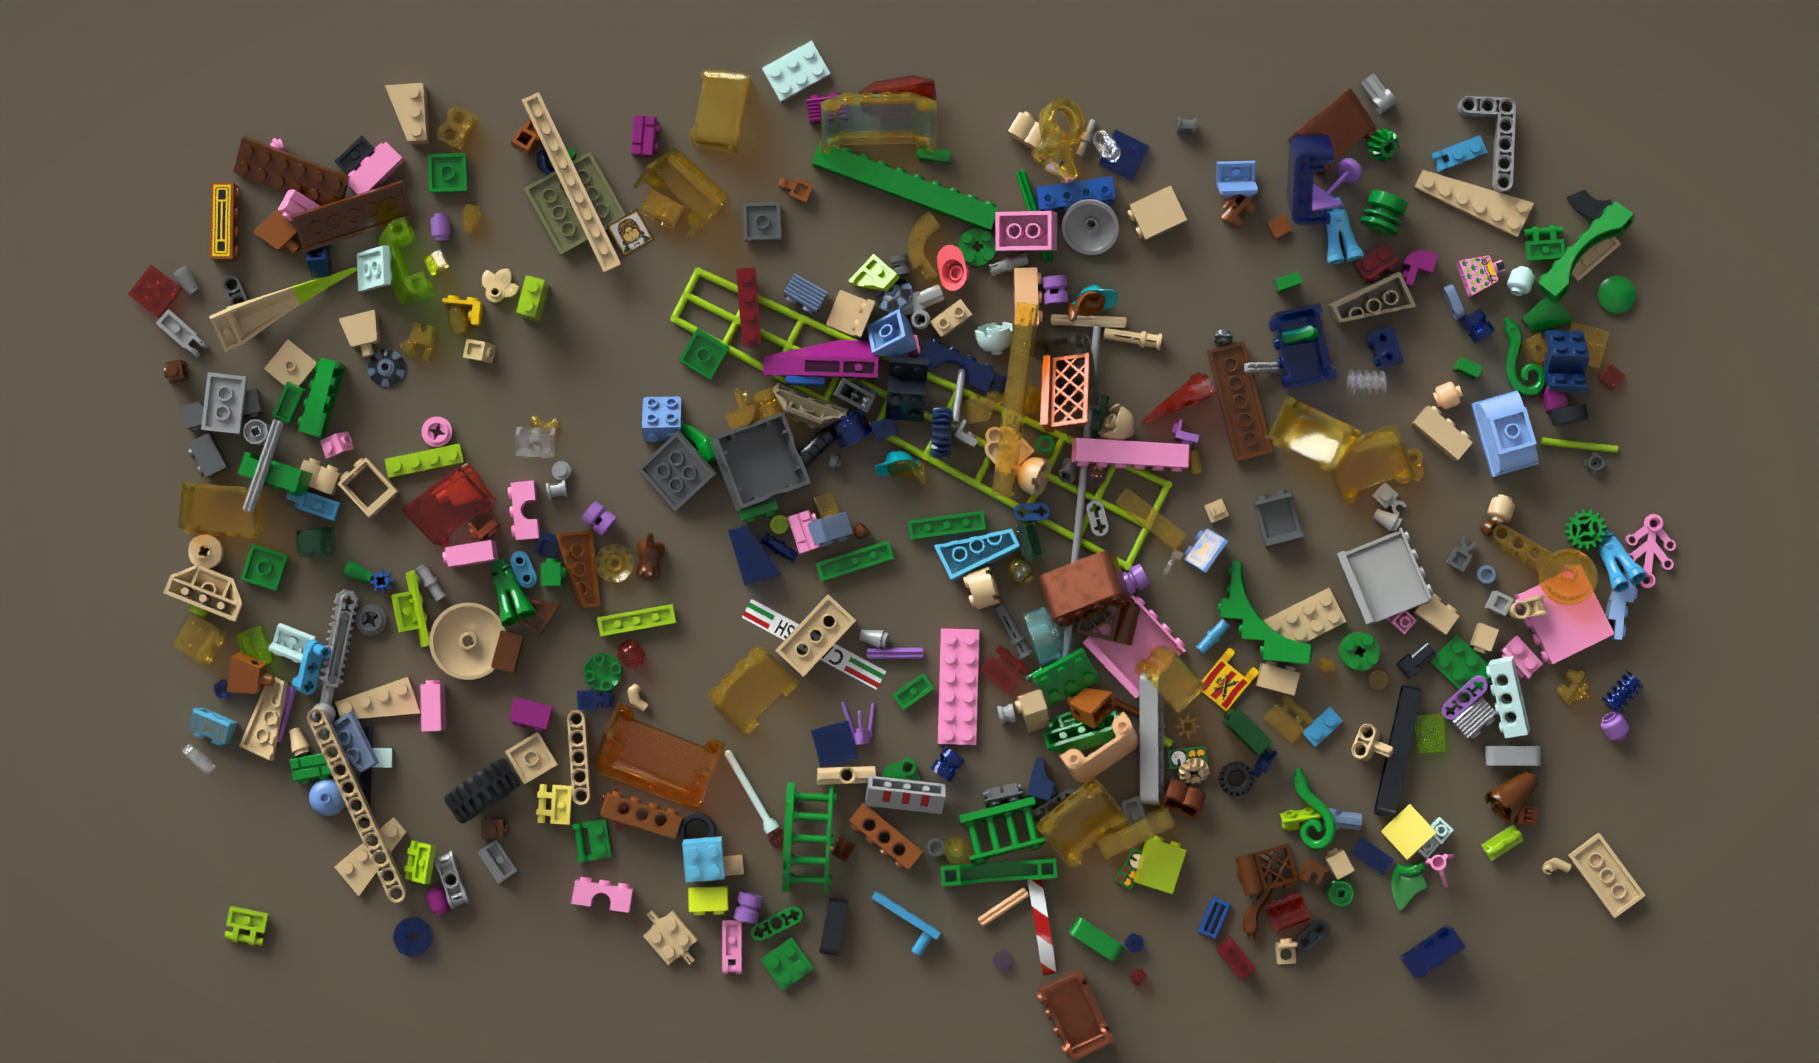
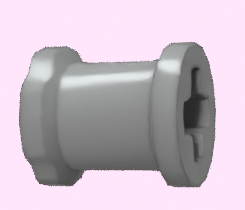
[546,480,568,500]

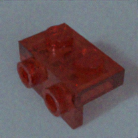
[1265,893,1310,933]

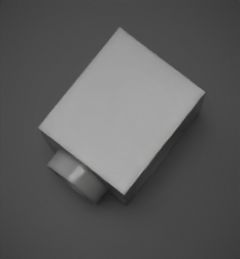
[1484,590,1514,617]

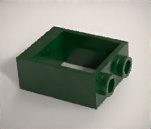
[1222,708,1273,755]

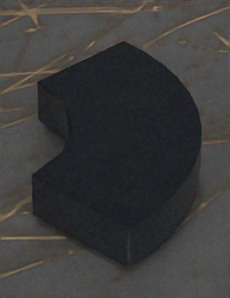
[1567,189,1612,220]

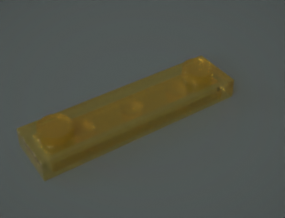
[1115,488,1187,551]

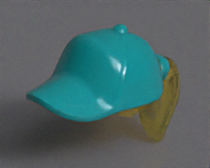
[874,451,928,485]

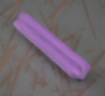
[867,648,923,659]
[277,686,296,742]

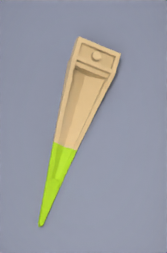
[209,267,357,352]

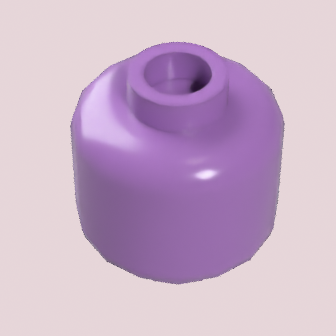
[1600,712,1630,741]

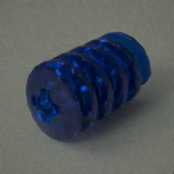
[1601,670,1644,712]

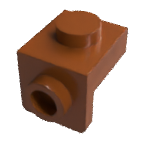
[468,519,500,540]

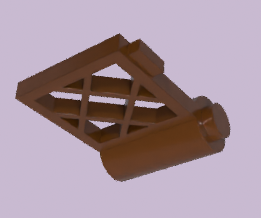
[1076,601,1140,646]
[1235,843,1299,898]

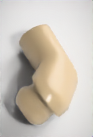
[627,684,649,712]
[1542,858,1571,875]

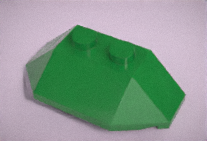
[1042,710,1118,754]

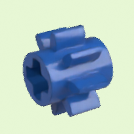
[370,569,395,593]

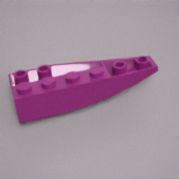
[763,340,879,380]

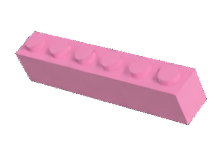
[1072,438,1189,472]

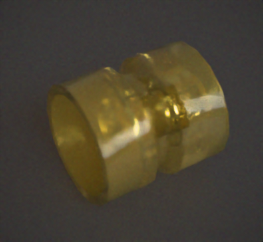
[751,387,783,419]

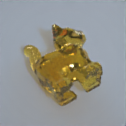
[401,322,436,361]

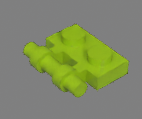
[404,840,437,884]
[224,906,269,946]

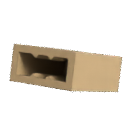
[1127,186,1187,242]

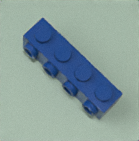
[1036,176,1116,212]

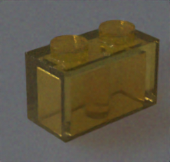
[640,189,686,230]

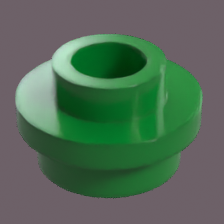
[1035,435,1055,454]

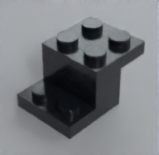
[885,356,929,422]

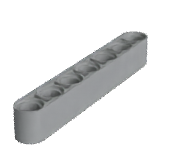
[1139,672,1164,805]

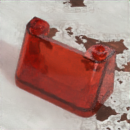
[402,464,497,547]

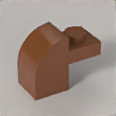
[511,118,540,156]

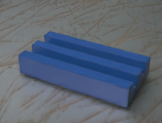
[786,376,825,386]
[1198,896,1231,939]

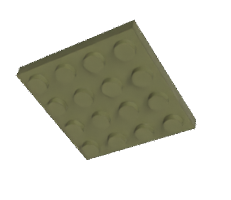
[523,152,626,256]

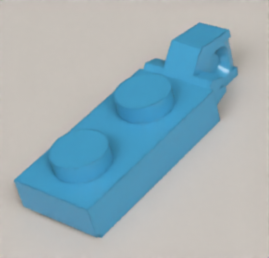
[286,492,341,521]

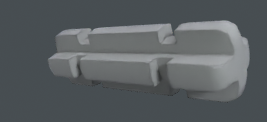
[1244,362,1279,374]

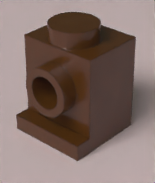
[164,359,189,384]

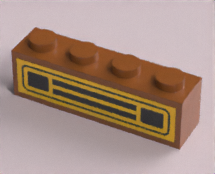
[209,182,241,261]

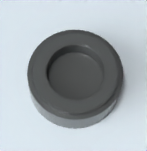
[926,838,946,857]

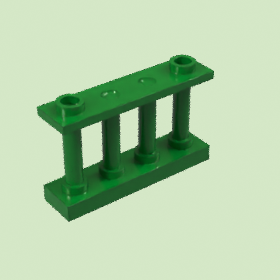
[959,796,1046,865]

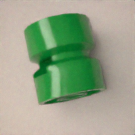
[1325,879,1354,906]

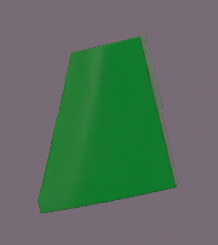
[1520,296,1573,334]

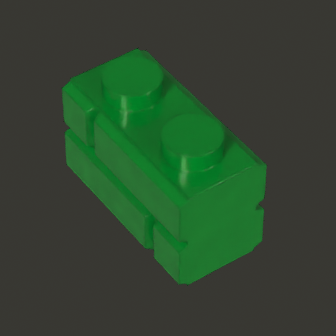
[290,752,332,785]

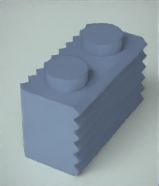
[783,273,828,314]
[808,512,853,547]

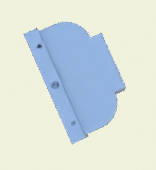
[1470,390,1539,477]

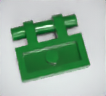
[1523,225,1565,262]

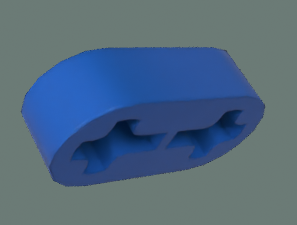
[1013,503,1050,521]

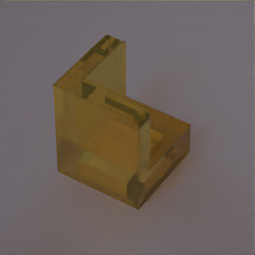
[814,492,840,518]

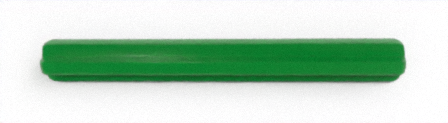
[1016,170,1053,262]

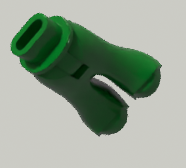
[491,558,536,627]

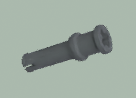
[994,603,1034,660]

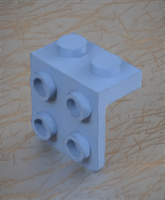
[1216,161,1258,197]
[642,396,682,442]

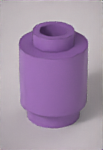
[430,213,451,241]

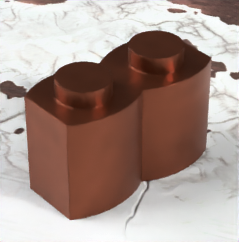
[1161,779,1206,819]

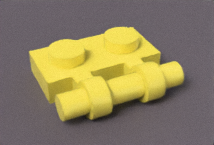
[536,784,572,825]

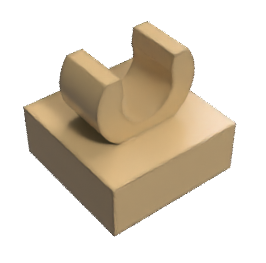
[1203,498,1229,523]

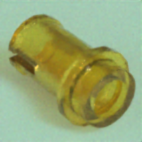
[1189,450,1203,475]

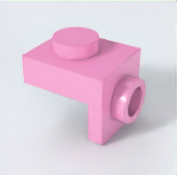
[320,431,354,459]

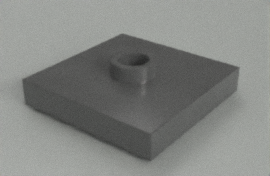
[742,202,782,242]

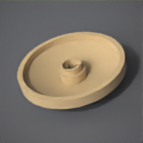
[429,603,506,680]

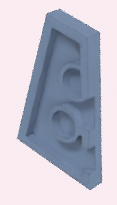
[322,711,379,772]

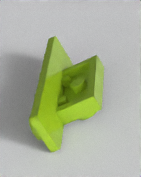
[391,570,430,648]

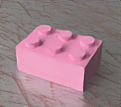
[995,211,1057,251]

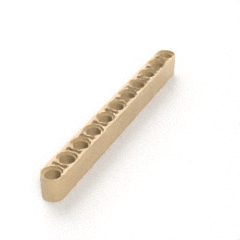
[307,707,407,903]

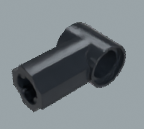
[1396,642,1437,679]

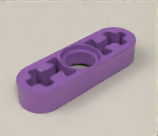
[1442,675,1488,720]

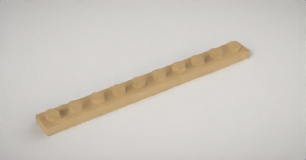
[522,92,621,273]

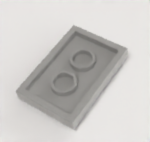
[201,372,248,434]

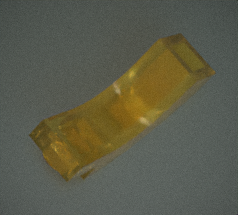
[907,211,941,282]

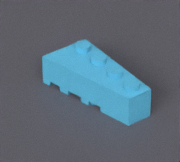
[934,529,1021,582]

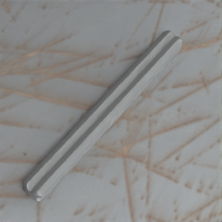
[243,420,284,513]

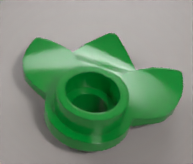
[882,758,920,781]

